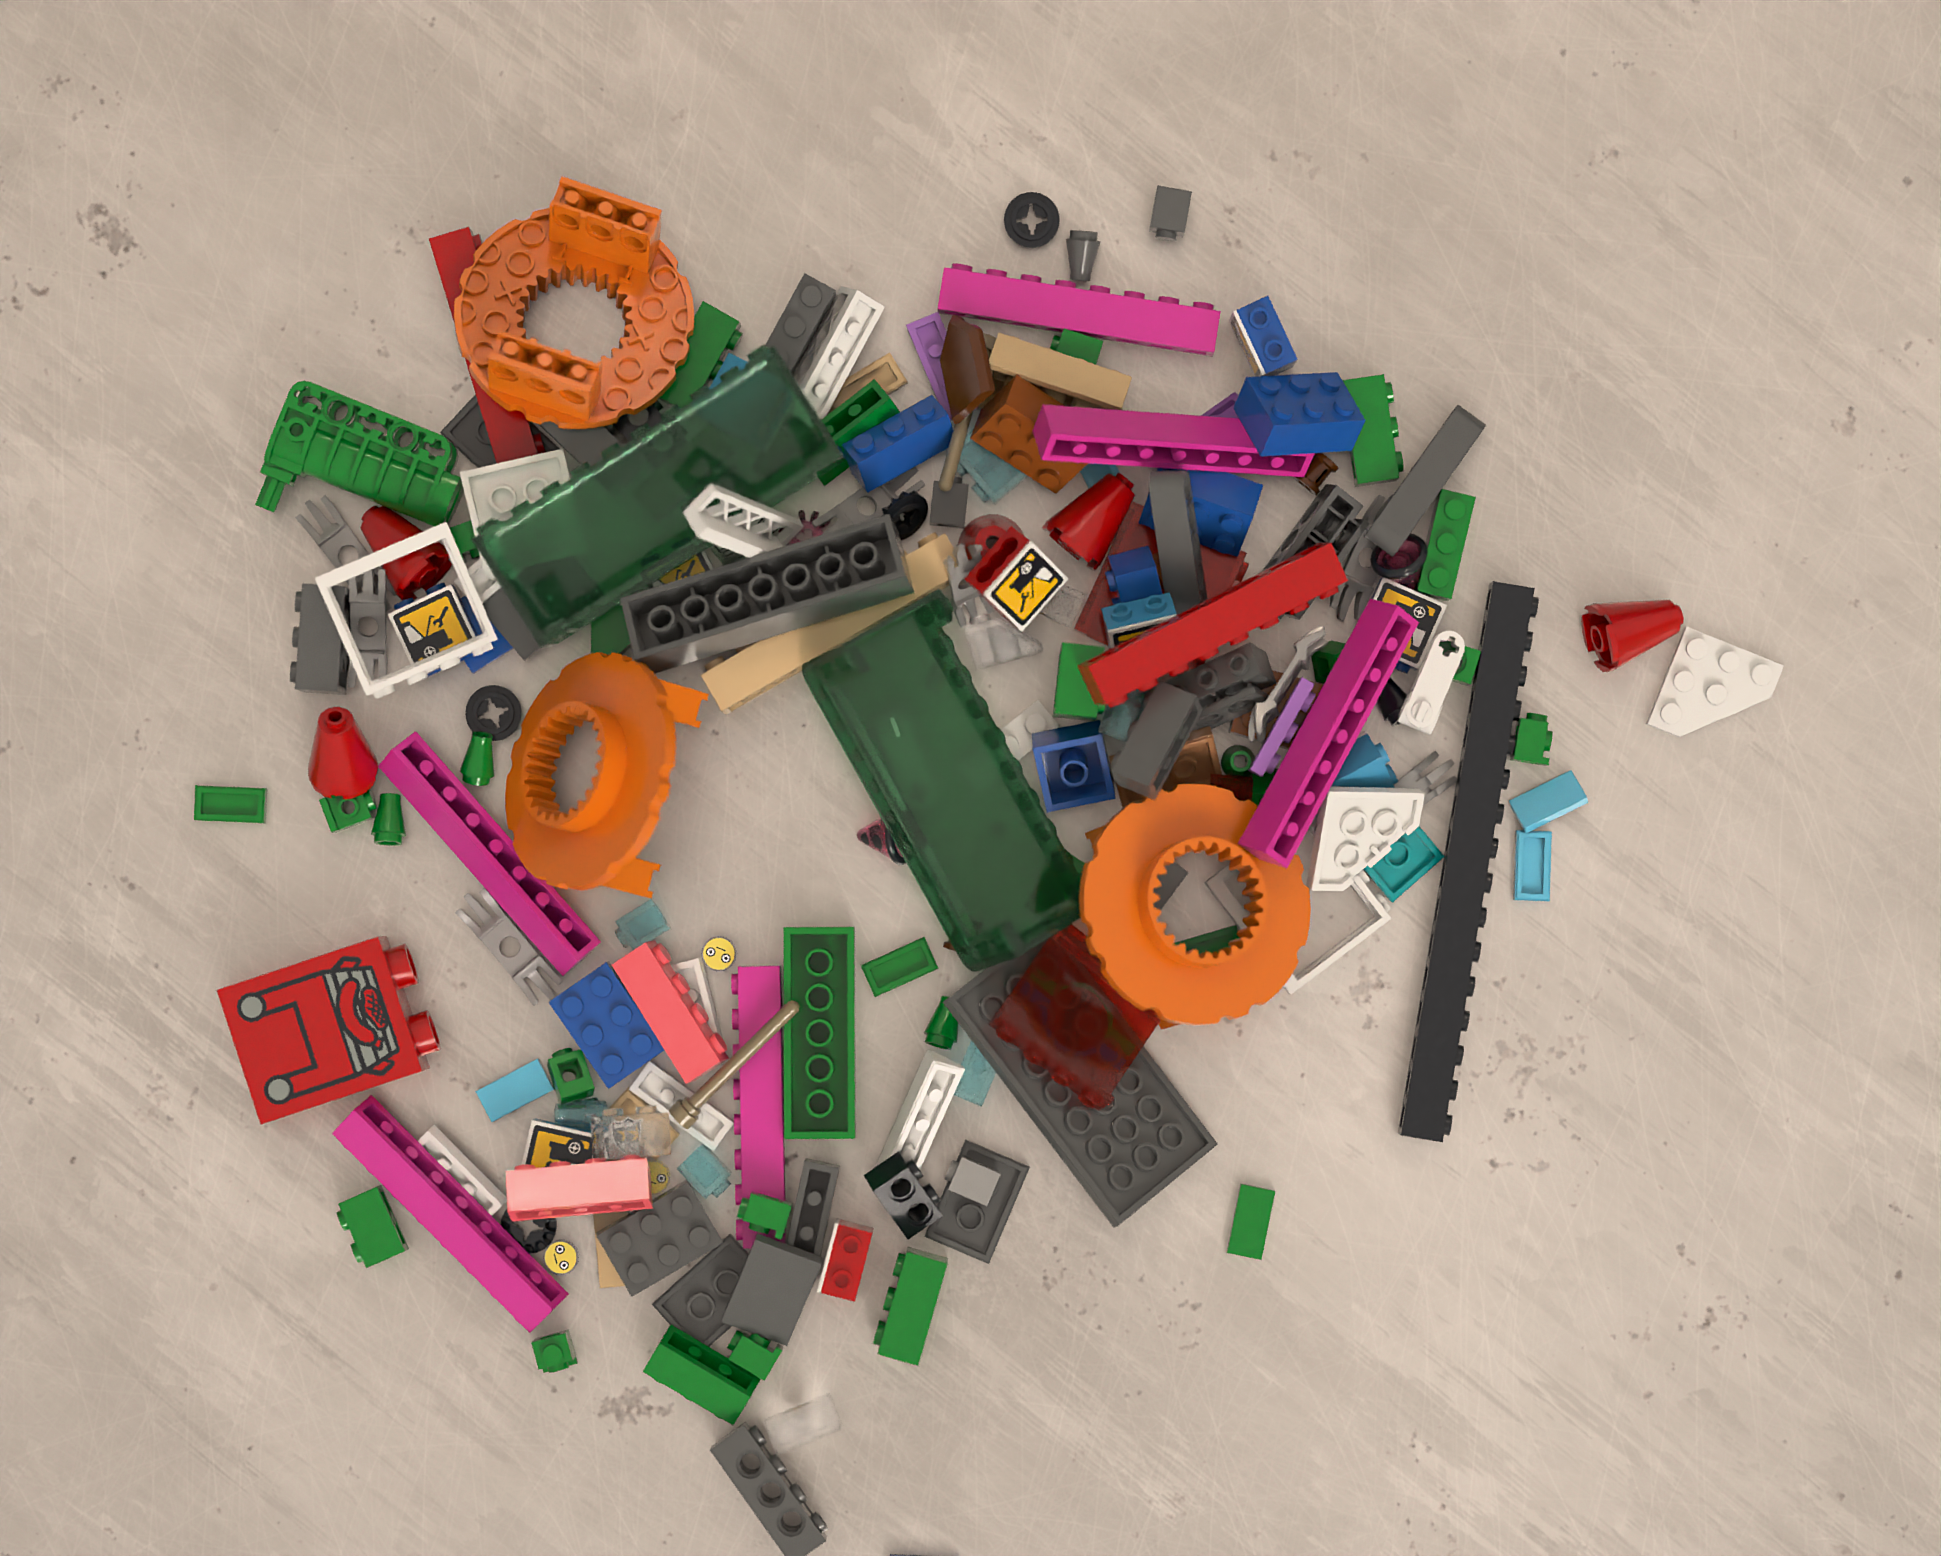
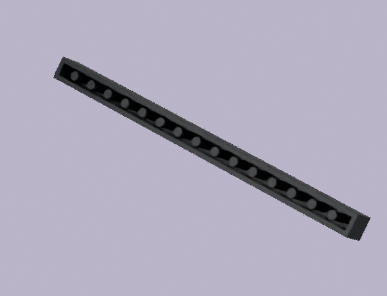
[1398,581,1539,1142]

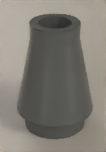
[1066,230,1101,281]

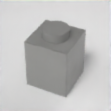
[945,1155,1001,1206]

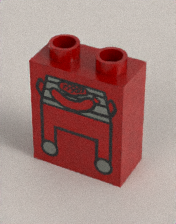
[216,936,441,1125]

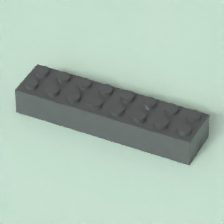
[620,514,915,674]

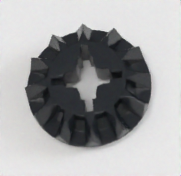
[1004,192,1060,249]
[882,490,928,540]
[465,685,521,741]
[501,1209,557,1254]

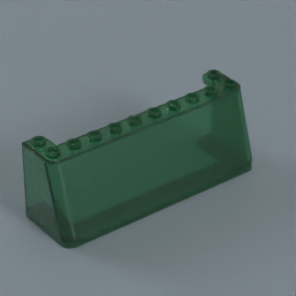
[471,345,848,648]
[802,588,1082,972]

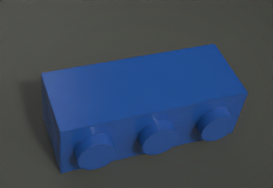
[842,395,953,493]

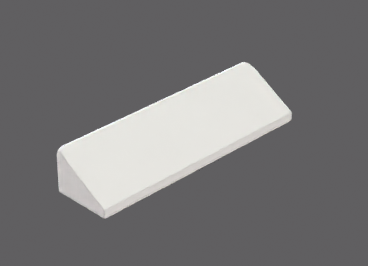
[876,1050,965,1184]

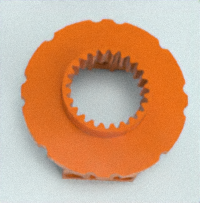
[454,176,694,429]
[505,652,709,899]
[1079,784,1311,1030]

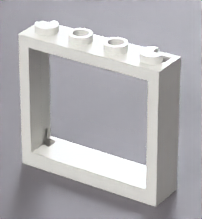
[315,522,497,699]
[1204,812,1392,995]

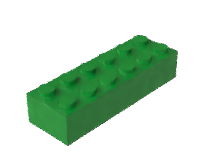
[784,927,856,1139]

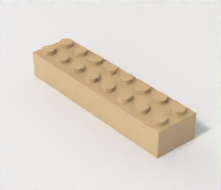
[701,532,958,715]

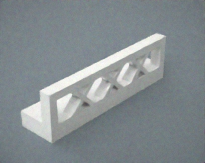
[787,286,885,427]
[683,483,804,558]

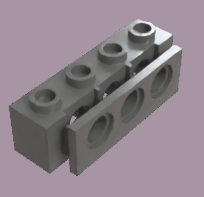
[1263,484,1369,620]
[1127,643,1276,731]
[710,1422,828,1556]

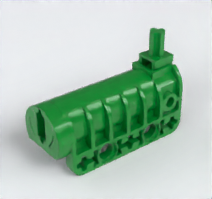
[255,381,464,527]

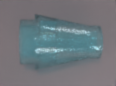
[554,1097,607,1132]

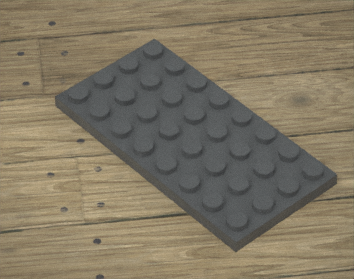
[943,921,1218,1228]

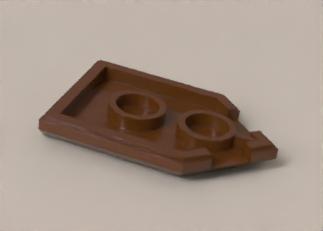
[940,314,995,424]

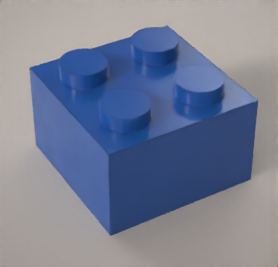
[1032,720,1116,812]

